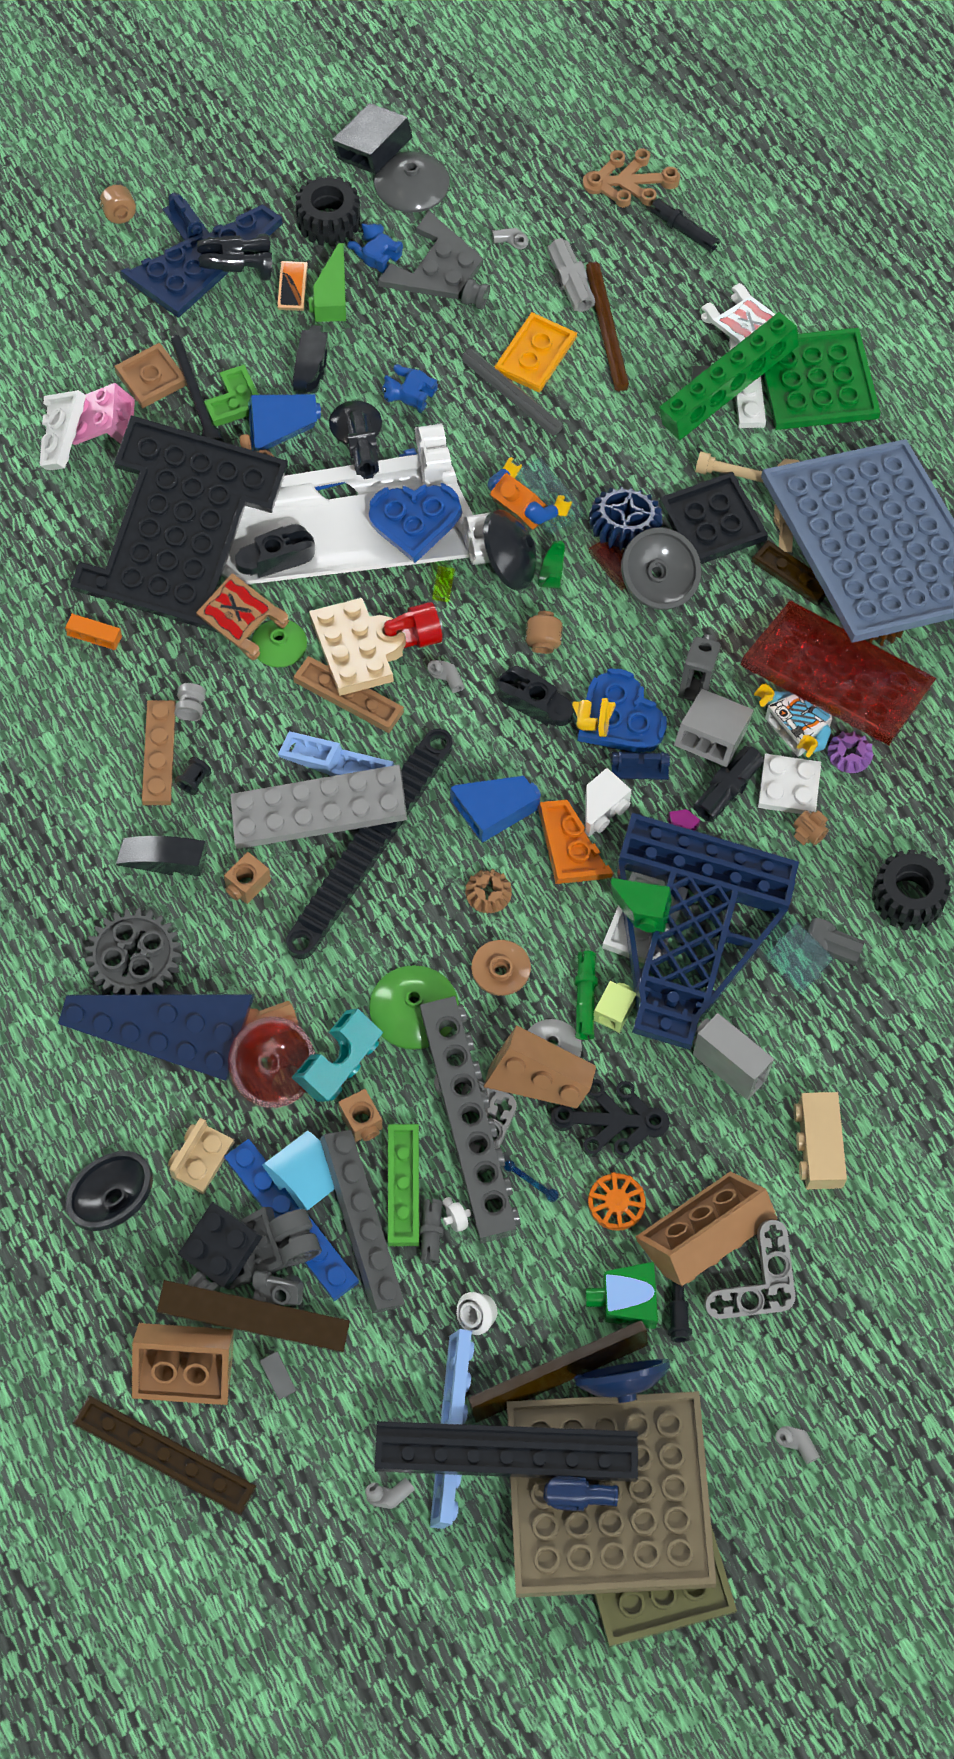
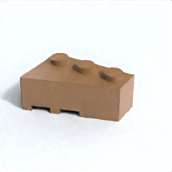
[483,1025,596,1108]

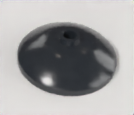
[483,510,536,591]
[66,1151,153,1231]

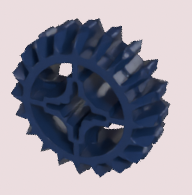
[589,486,663,551]

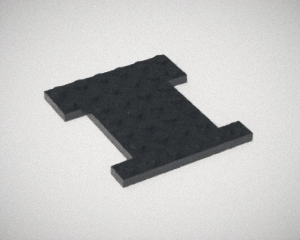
[70,415,288,633]

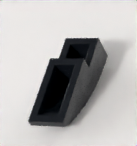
[116,836,207,877]

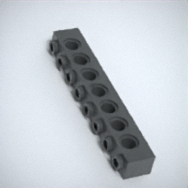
[420,996,521,1244]

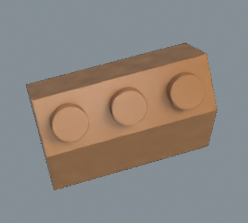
[132,1323,234,1405]

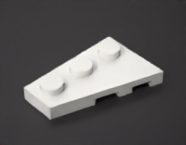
[40,390,86,470]

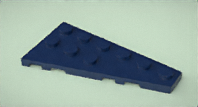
[120,205,282,318]
[58,994,255,1081]

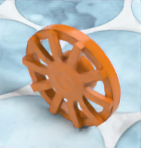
[588,1172,646,1231]

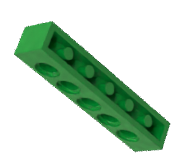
[659,311,799,441]

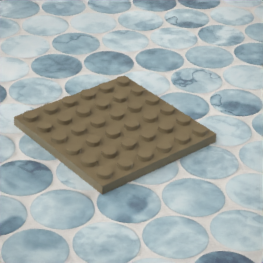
[507,1391,716,1598]

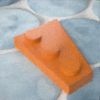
[538,800,614,884]

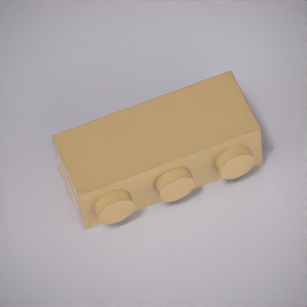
[794,1092,847,1189]

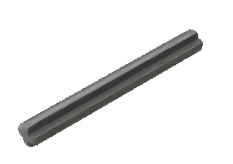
[462,348,562,436]

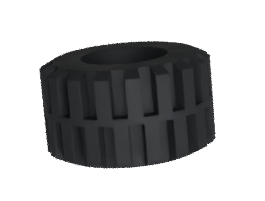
[295,175,360,246]
[872,850,951,930]

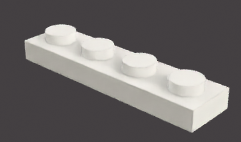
[729,337,766,428]

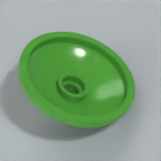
[369,965,459,1050]

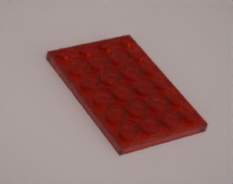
[740,600,936,746]

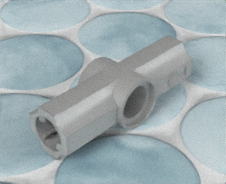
[547,238,595,313]

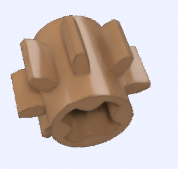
[793,810,829,846]

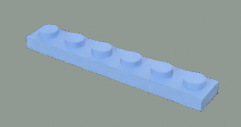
[430,1329,474,1529]

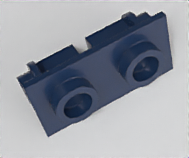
[163,193,209,241]
[611,751,670,780]

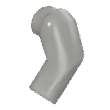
[492,228,529,249]
[365,1478,415,1509]

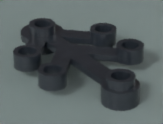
[551,1079,670,1159]

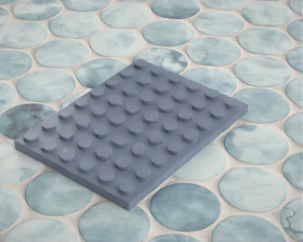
[761,439,954,643]

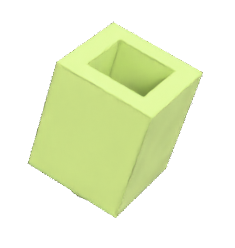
[594,981,636,1033]

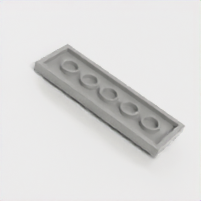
[230,764,407,849]

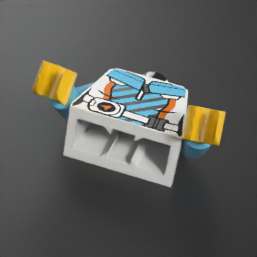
[753,684,837,758]

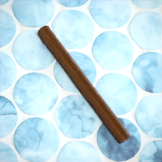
[586,261,629,392]

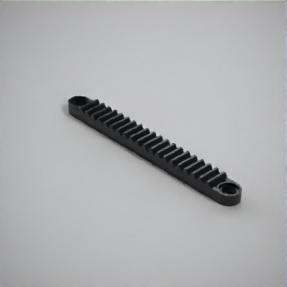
[286,728,452,959]

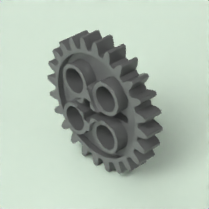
[85,908,182,995]

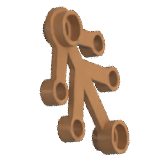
[582,149,680,208]

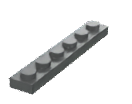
[320,1130,405,1314]

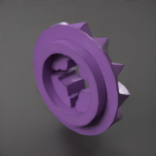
[828,730,874,773]

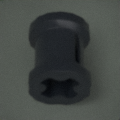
[175,757,212,795]

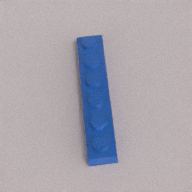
[224,1139,359,1301]

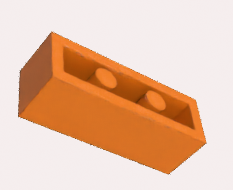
[65,614,122,650]

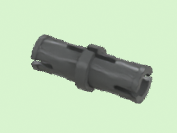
[419,1199,444,1264]

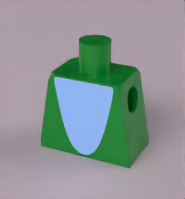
[585,1262,658,1329]

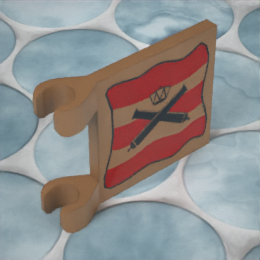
[196,573,289,661]

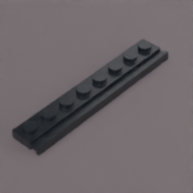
[374,1421,638,1482]

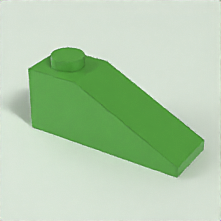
[309,243,346,322]

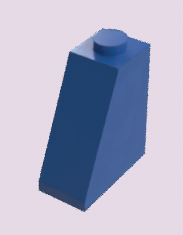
[248,394,321,452]
[450,776,541,843]

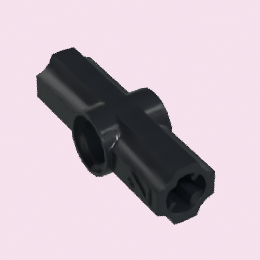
[346,410,379,479]
[693,746,764,822]

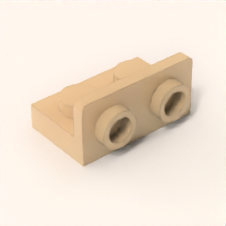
[168,1118,234,1194]

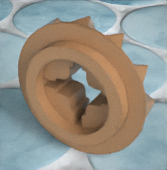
[465,869,512,913]

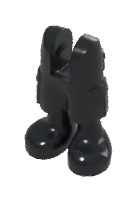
[197,233,272,281]

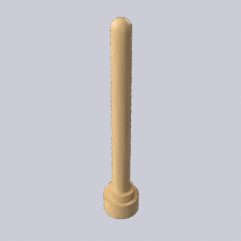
[695,451,764,483]

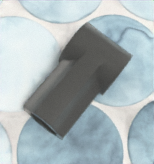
[801,918,865,966]

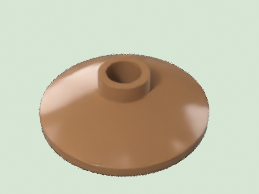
[471,940,531,996]

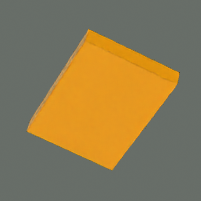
[494,312,577,393]

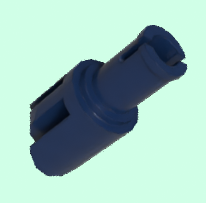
[543,1476,618,1511]

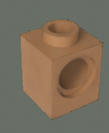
[224,852,271,904]
[338,1089,383,1142]

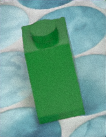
[611,878,672,932]

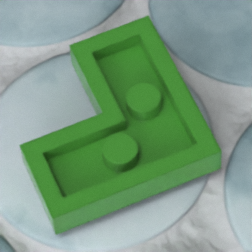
[204,365,258,427]

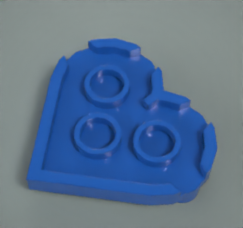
[369,483,463,563]
[577,669,667,752]

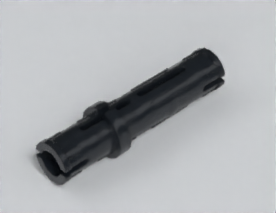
[650,198,720,253]

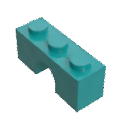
[292,1009,383,1102]

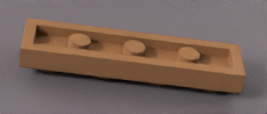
[293,656,404,733]
[142,700,176,805]

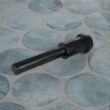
[667,1280,693,1343]

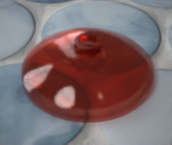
[228,1017,315,1108]

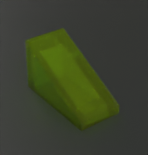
[432,566,456,602]

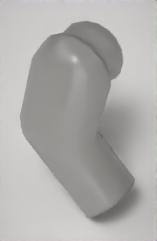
[427,660,465,693]
[775,1426,820,1465]

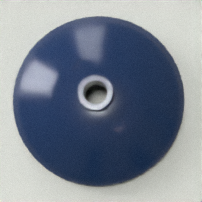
[574,1359,670,1403]

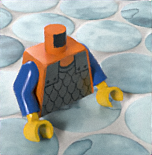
[487,457,572,530]

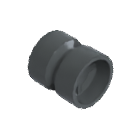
[269,1209,322,1267]

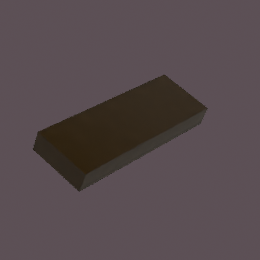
[751,540,826,606]

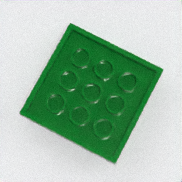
[763,327,881,430]

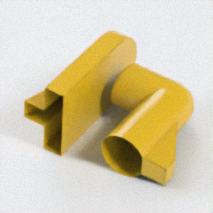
[572,698,616,737]

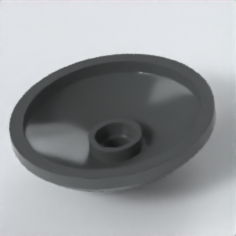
[374,151,450,213]
[621,528,701,610]

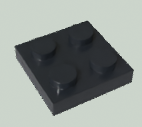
[178,1202,263,1290]

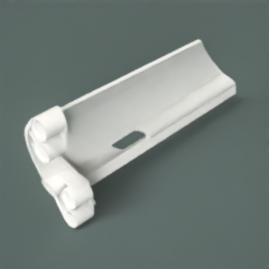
[222,423,490,584]

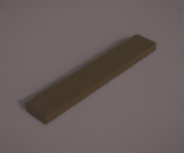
[156,1280,350,1353]
[468,1320,648,1423]
[72,1395,257,1516]

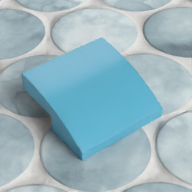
[262,1131,335,1210]

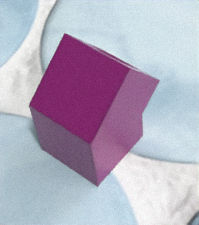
[668,809,700,831]

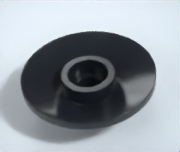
[329,400,382,444]

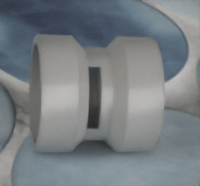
[174,683,206,721]

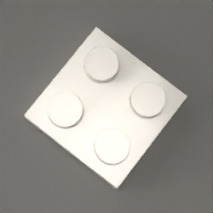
[758,754,821,814]

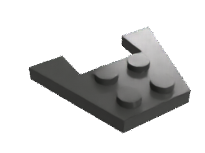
[378,211,483,299]

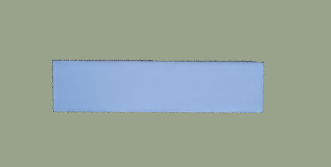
[278,731,394,776]

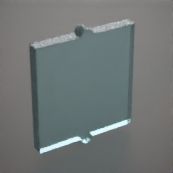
[765,922,834,994]

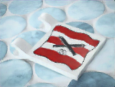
[701,284,775,344]

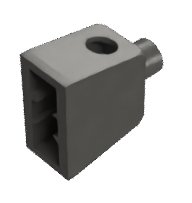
[678,634,721,701]

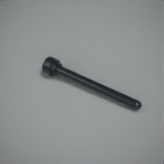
[171,335,224,442]

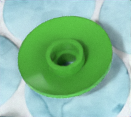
[252,620,307,667]

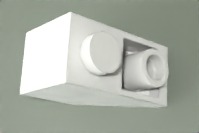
[585,768,631,837]

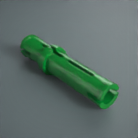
[574,950,598,1040]

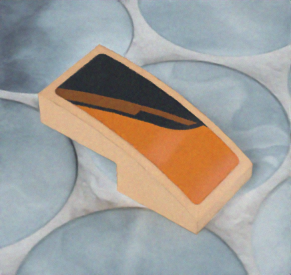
[278,261,308,311]

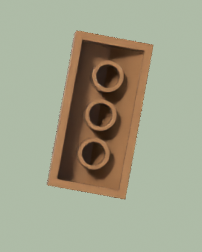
[635,1171,777,1286]

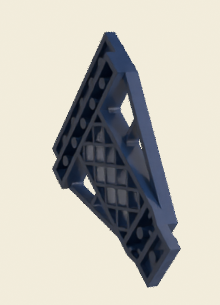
[616,813,799,1050]

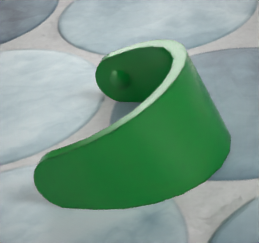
[538,541,565,589]

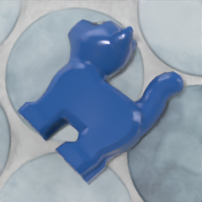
[347,223,403,273]
[382,364,438,413]

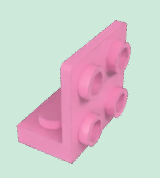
[72,383,135,445]

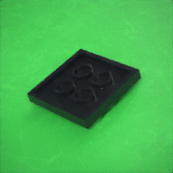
[659,472,768,564]

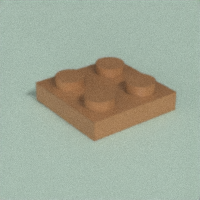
[114,343,187,409]

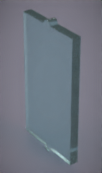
[515,457,586,535]

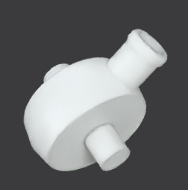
[443,1197,471,1232]

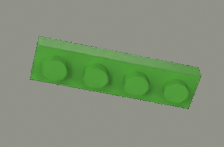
[388,1124,419,1246]

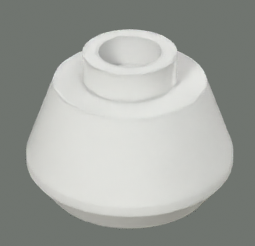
[457,1292,498,1335]

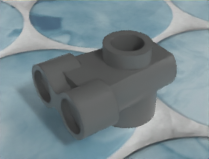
[253,1271,304,1305]

